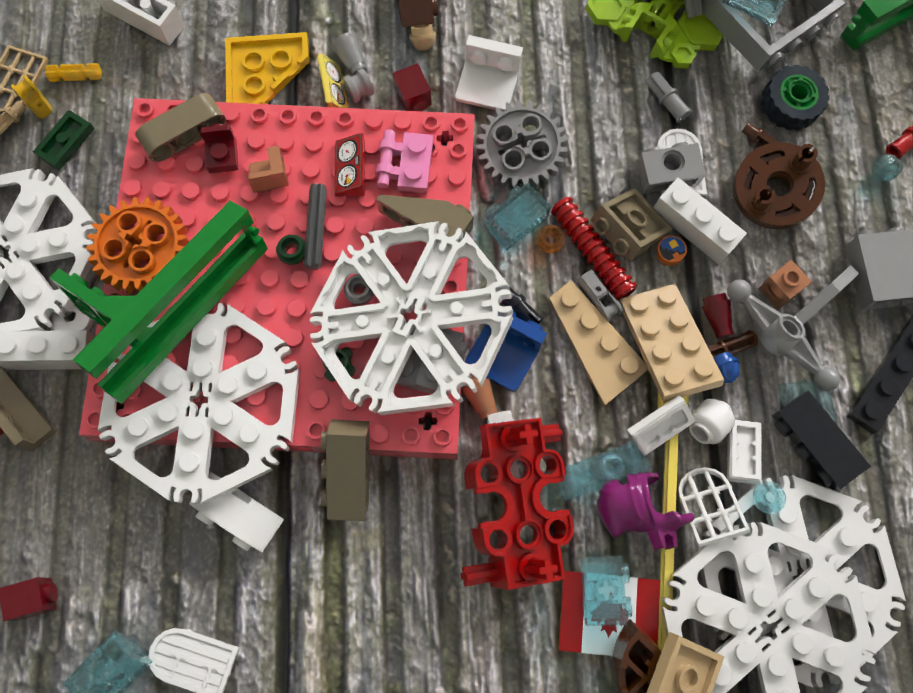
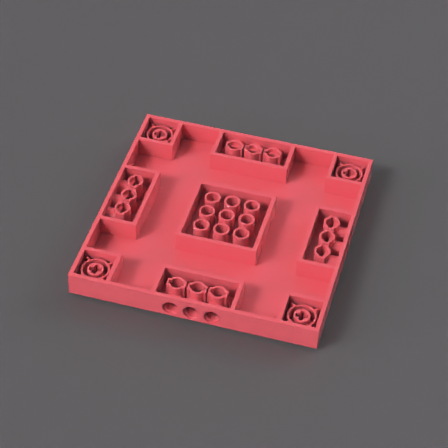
[79,98,475,460]

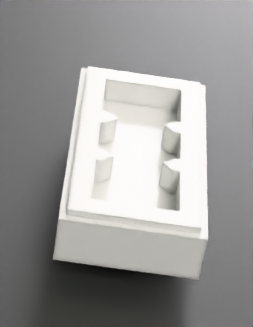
[627,395,696,456]
[727,420,762,485]

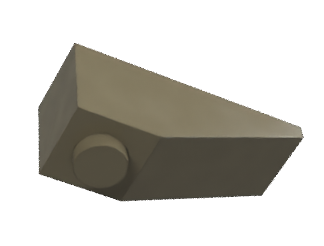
[376,194,474,238]

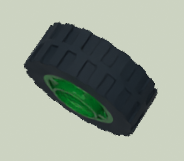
[761,65,830,130]

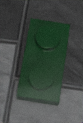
[33,110,95,171]

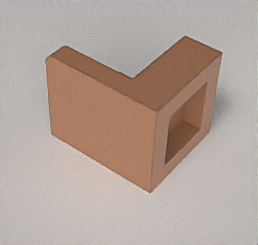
[247,146,289,193]

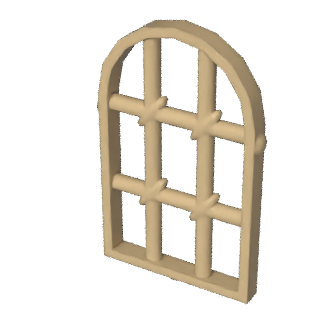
[0,45,49,114]

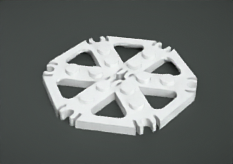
[0,168,97,331]
[310,221,513,415]
[98,303,300,504]
[698,475,906,688]
[661,522,877,693]

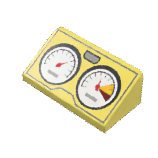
[317,54,349,108]

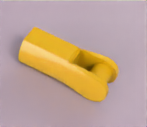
[11,75,52,119]

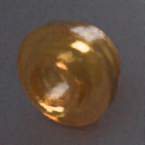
[536,225,566,253]

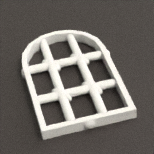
[678,467,750,547]

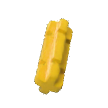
[45,63,102,82]

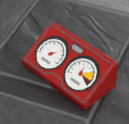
[335,133,365,196]

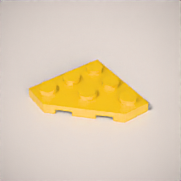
[225,32,310,104]

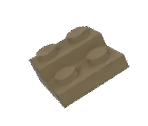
[590,188,673,262]

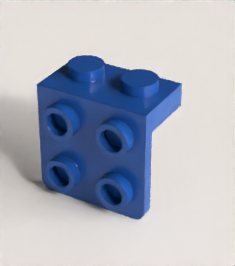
[465,306,547,392]

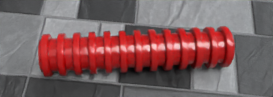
[551,197,637,301]

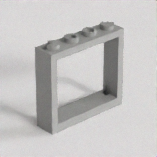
[701,0,845,72]

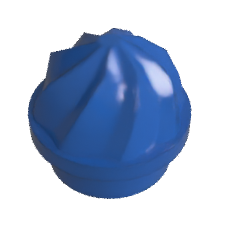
[714,352,740,383]

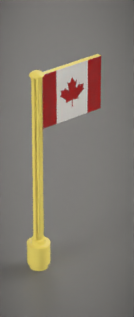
[558,392,689,666]

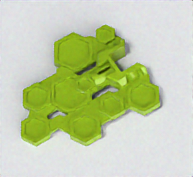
[585,0,724,69]

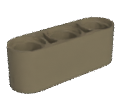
[136,93,226,162]

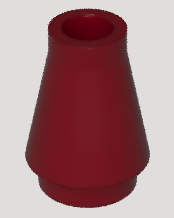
[701,293,734,338]

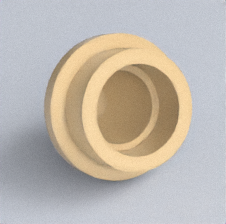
[409,24,436,51]

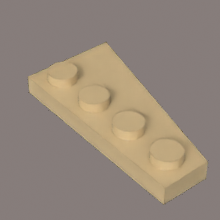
[548,280,648,408]

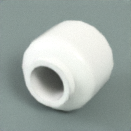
[689,399,735,444]

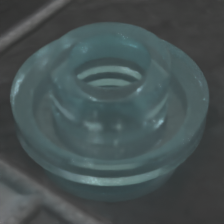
[872,155,903,181]
[753,482,786,514]

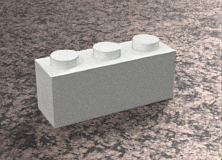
[98,0,185,46]
[653,178,747,265]
[0,330,95,370]

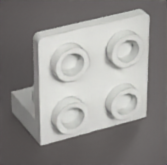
[455,35,523,112]

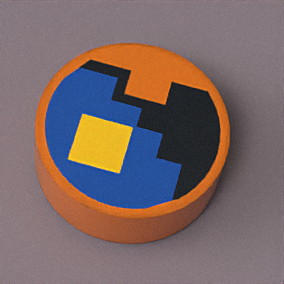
[656,235,687,266]

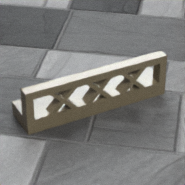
[0,366,57,452]

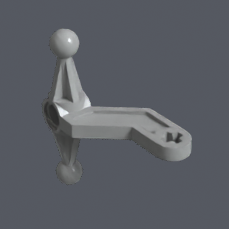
[727,265,859,391]

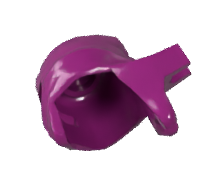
[597,472,695,550]

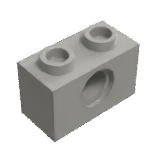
[636,142,706,195]

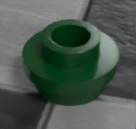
[276,235,305,265]

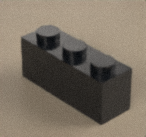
[772,390,871,490]

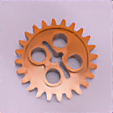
[86,197,189,294]

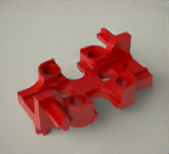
[460,418,574,590]

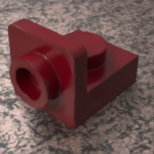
[200,123,239,174]

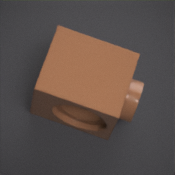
[758,260,812,310]

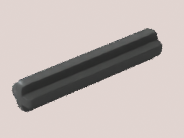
[304,183,327,270]

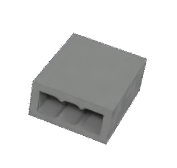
[846,227,913,311]

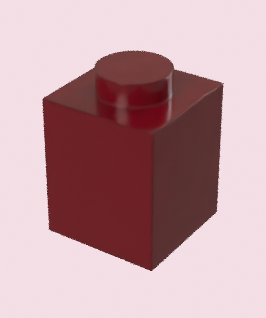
[392,63,432,111]
[0,577,58,621]

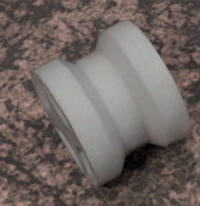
[342,68,375,104]

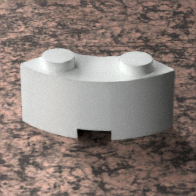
[189,472,284,552]

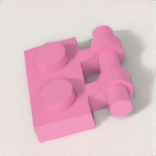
[375,129,434,193]

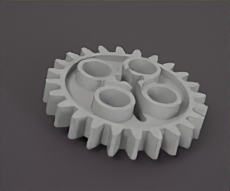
[476,100,568,191]

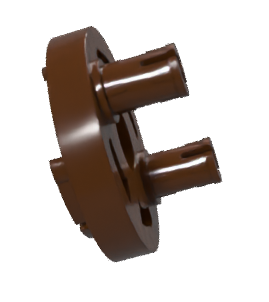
[733,142,825,229]

